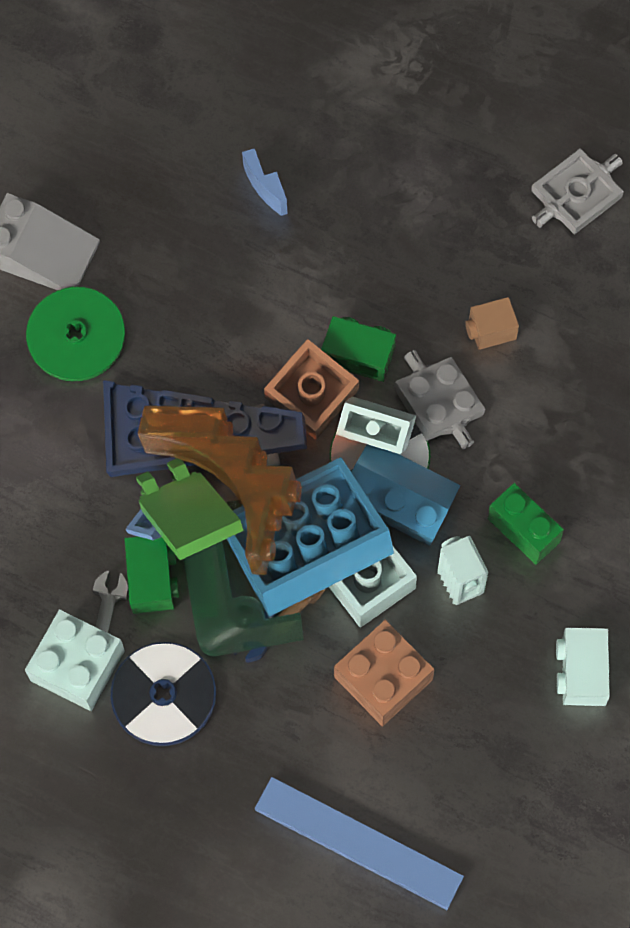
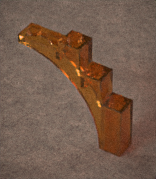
[138,406,302,575]

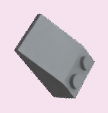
[0,193,100,290]

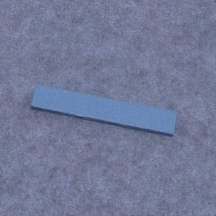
[255,777,464,910]

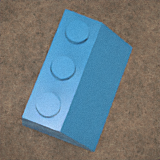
[351,444,461,546]

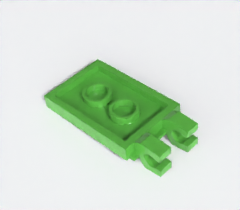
[136,458,244,560]

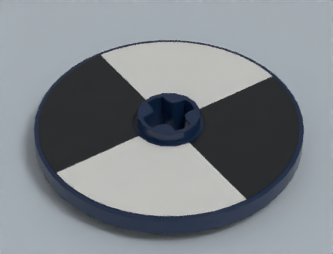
[111,642,216,746]

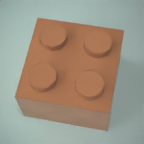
[264,339,359,440]
[334,620,434,727]

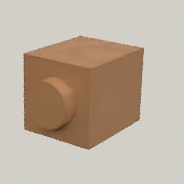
[465,297,519,350]

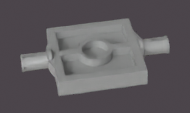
[531,149,624,235]
[393,350,486,449]

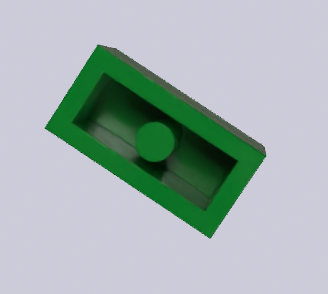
[321,316,396,382]
[487,483,564,565]
[124,537,179,614]

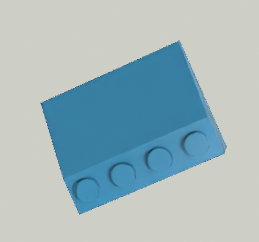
[227,457,394,617]

